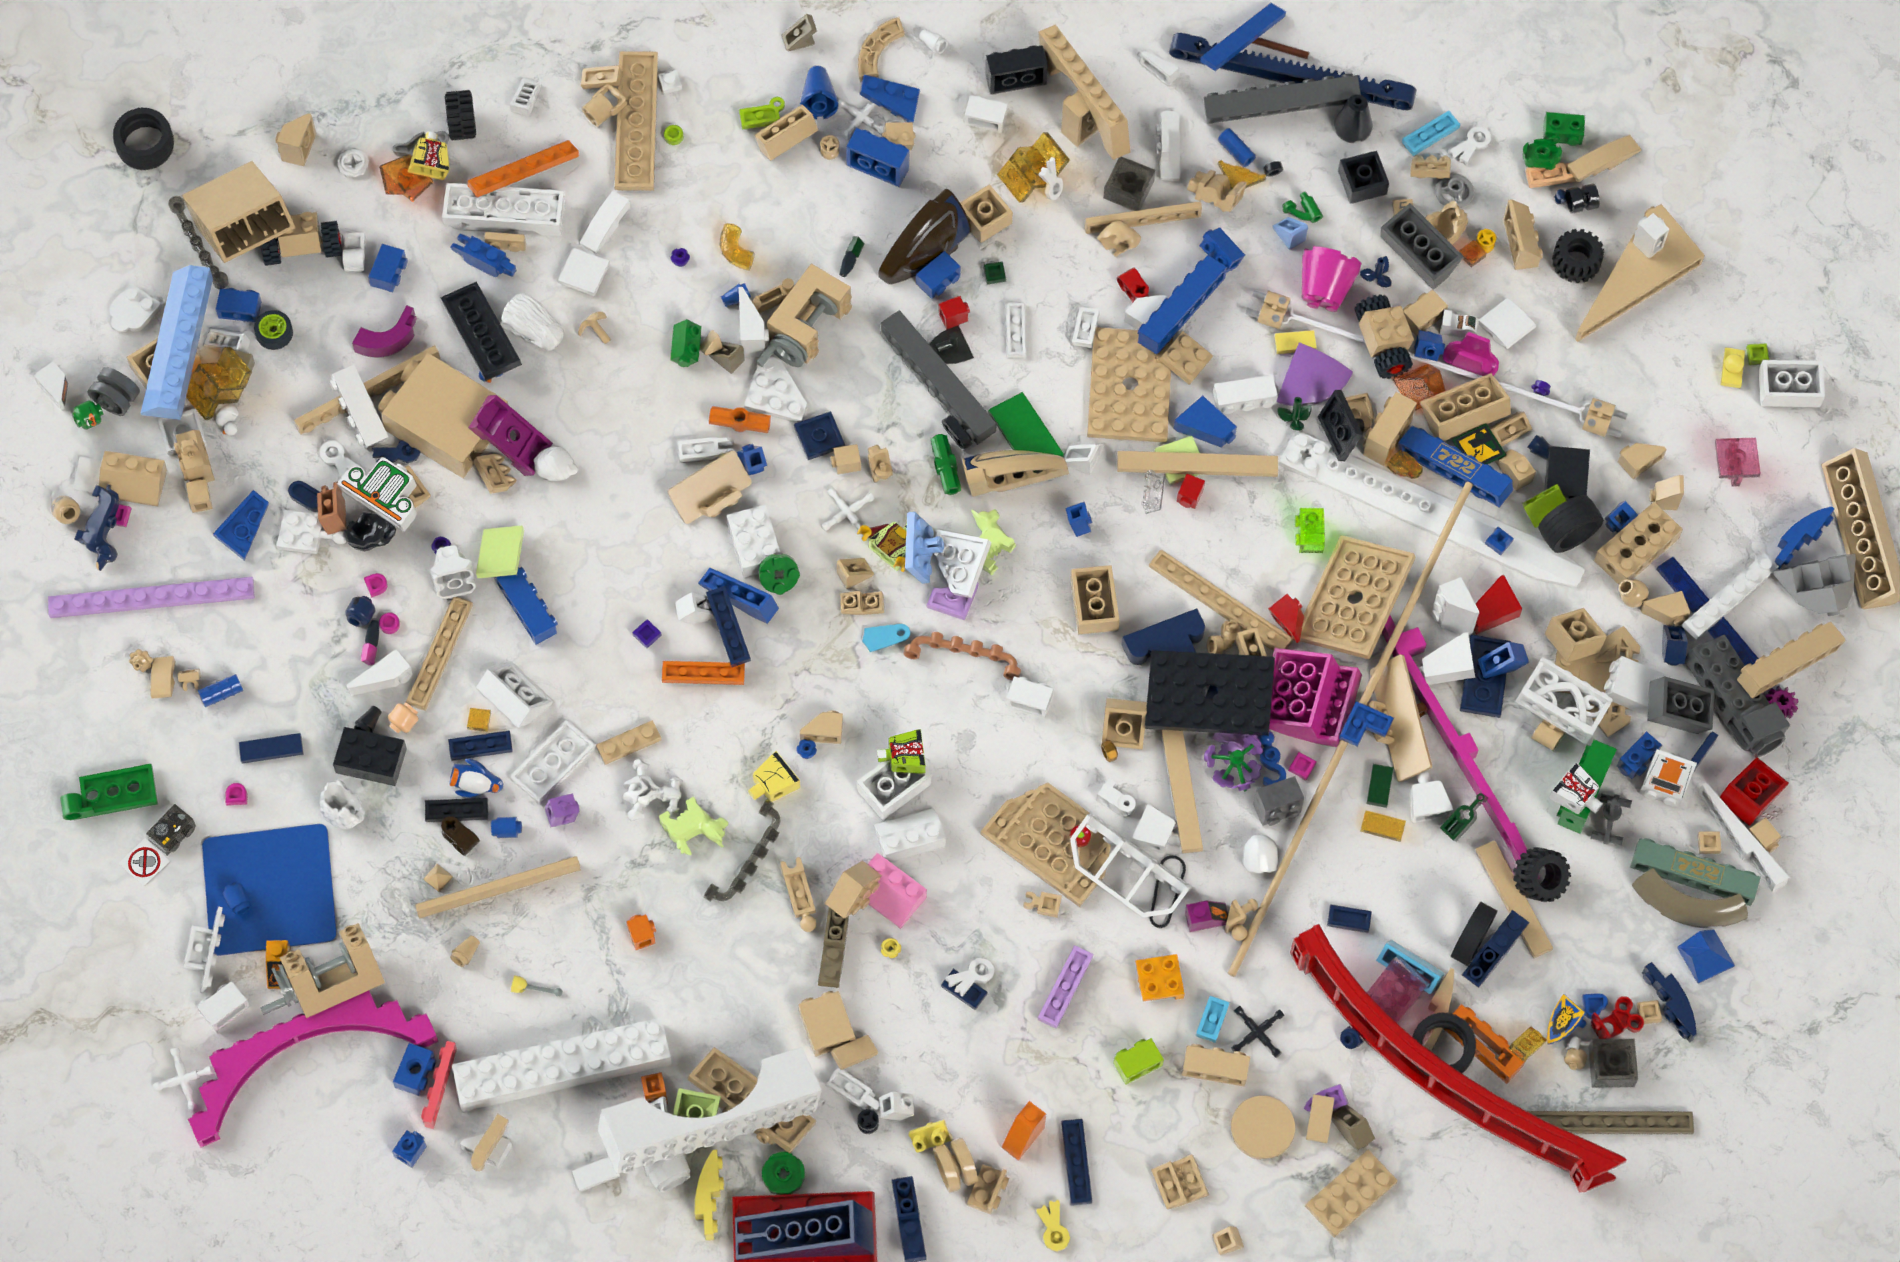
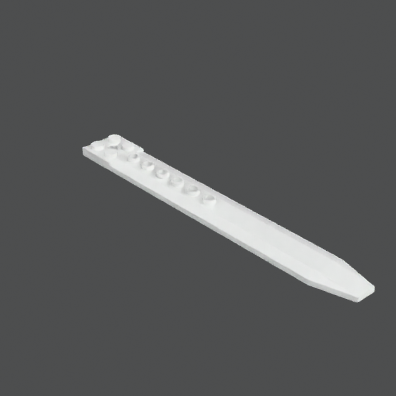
[1278,430,1585,588]

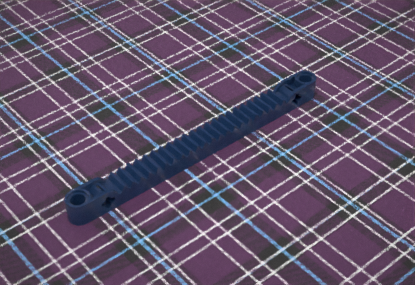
[1169,33,1417,111]

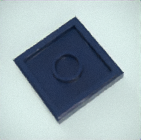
[794,411,845,460]

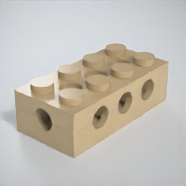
[1594,502,1683,584]

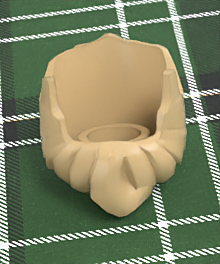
[1097,220,1142,257]

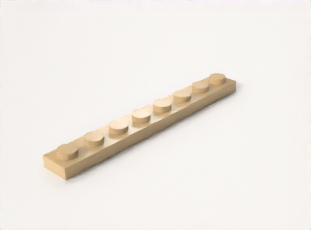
[294,345,440,435]

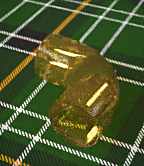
[719,223,755,271]

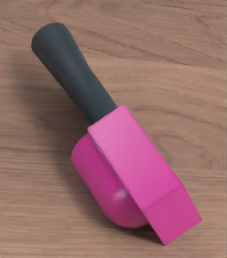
[361,620,379,665]

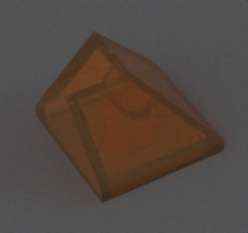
[379,154,434,202]
[1393,364,1446,411]

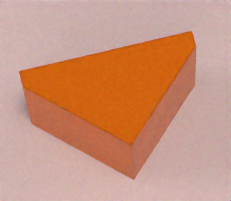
[641,1072,668,1104]

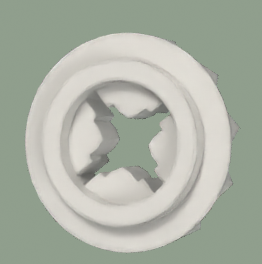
[338,149,369,179]

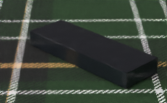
[425,798,488,822]

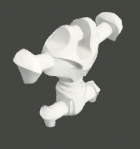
[623,759,683,822]

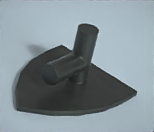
[929,325,974,364]

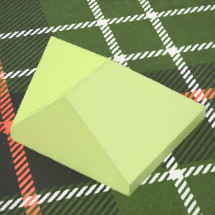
[673,1088,721,1118]

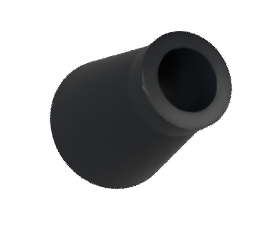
[354,706,382,733]

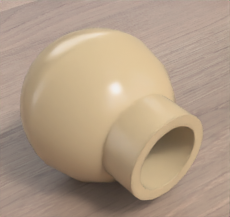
[1618,579,1649,608]

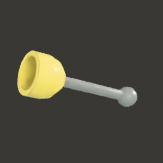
[511,975,563,996]

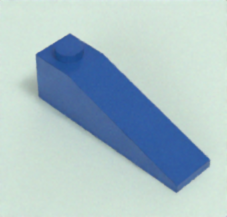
[698,568,779,624]

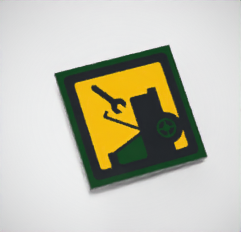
[1452,423,1506,465]

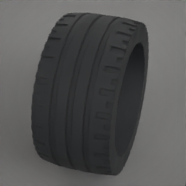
[113,107,174,170]
[1538,495,1604,553]
[1412,1012,1476,1077]

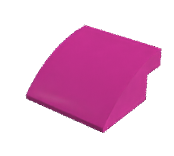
[1270,648,1362,747]

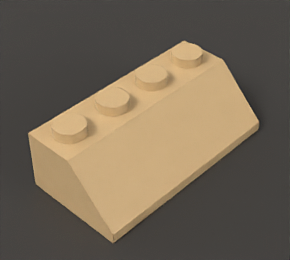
[1420,373,1511,441]

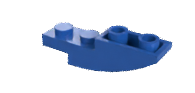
[1775,506,1835,569]

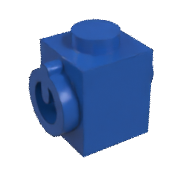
[1414,330,1445,361]
[737,444,767,475]
[392,1130,427,1168]

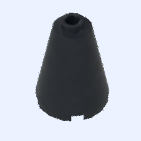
[1334,94,1373,143]

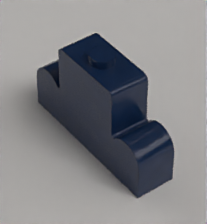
[1121,608,1205,665]

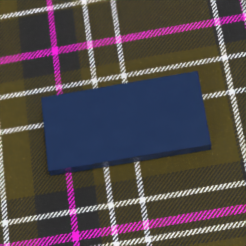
[1460,634,1511,718]

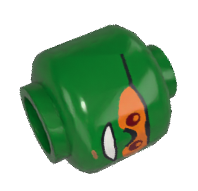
[72,400,104,430]

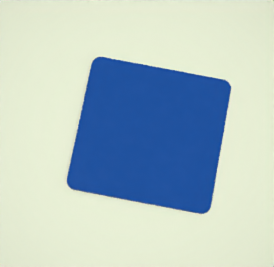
[202,824,337,956]

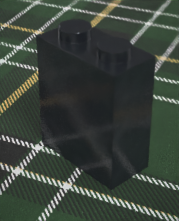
[1544,446,1590,499]

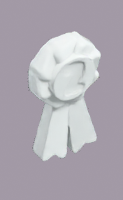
[1448,127,1491,165]
[1039,157,1063,200]
[320,441,360,478]
[945,958,994,996]

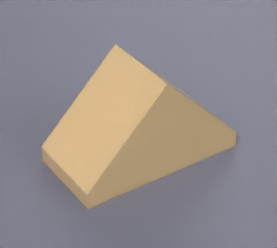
[837,558,874,589]

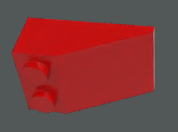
[1720,757,1789,826]

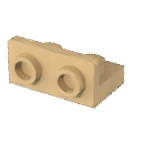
[967,1164,1009,1214]

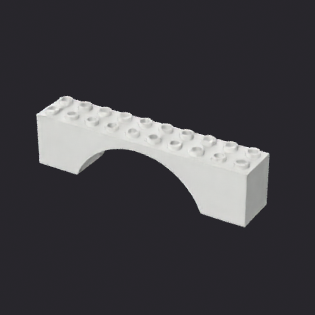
[598,1047,822,1174]

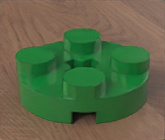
[1523,139,1562,170]
[759,553,800,595]
[762,1152,805,1195]

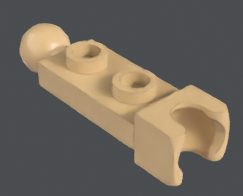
[780,857,817,932]

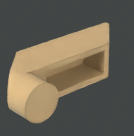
[752,278,794,313]
[471,1114,509,1171]

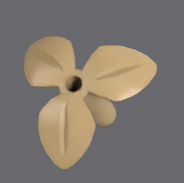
[578,312,611,344]

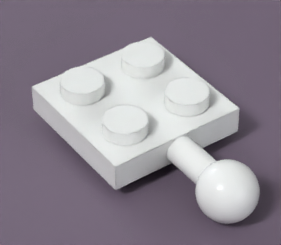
[276,510,347,554]

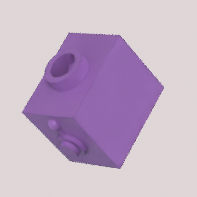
[545,793,580,827]

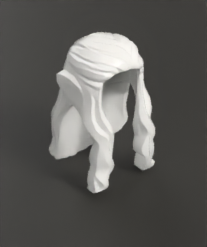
[500,293,564,351]

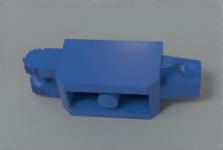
[450,234,517,277]

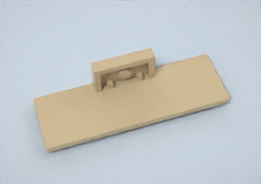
[1367,655,1432,782]

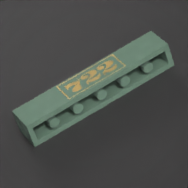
[1630,838,1761,906]

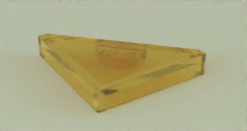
[1218,160,1266,189]

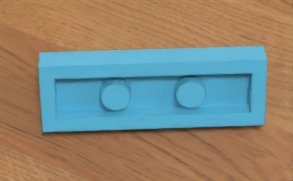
[1402,111,1461,156]

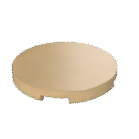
[1231,1096,1295,1160]

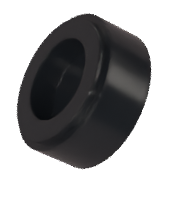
[1263,161,1283,177]

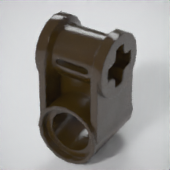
[441,816,480,856]

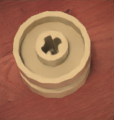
[933,1138,978,1193]

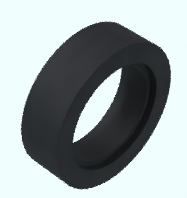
[1451,901,1498,966]

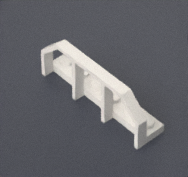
[1070,813,1192,917]

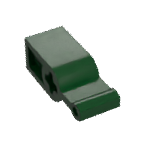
[1440,793,1488,842]

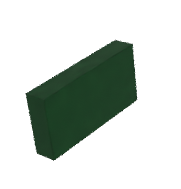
[1366,764,1394,808]

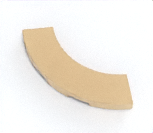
[858,17,905,82]

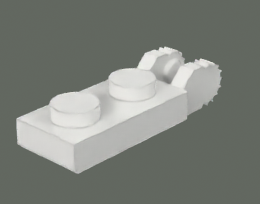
[677,437,735,463]

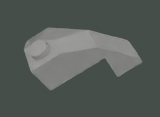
[1774,553,1856,616]

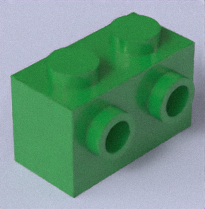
[1543,112,1585,146]

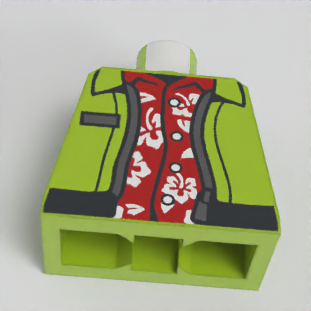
[877,729,926,773]

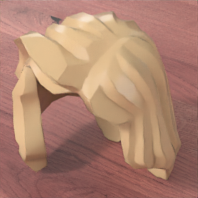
[1425,201,1468,244]

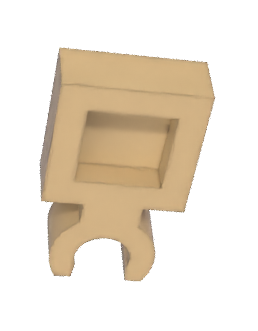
[1023,892,1062,918]

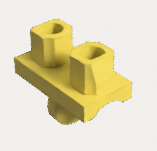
[908,1120,953,1153]

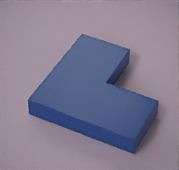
[1339,701,1394,747]

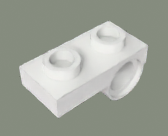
[343,233,365,272]

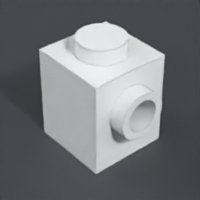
[879,1091,914,1121]

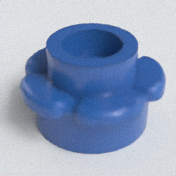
[796,739,817,759]

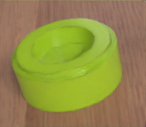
[664,125,684,145]

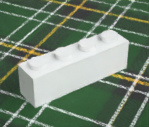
[329,364,388,449]

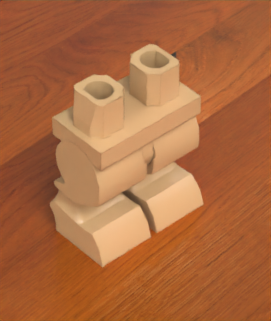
[1187,170,1247,212]

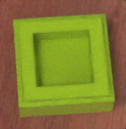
[1746,343,1769,365]

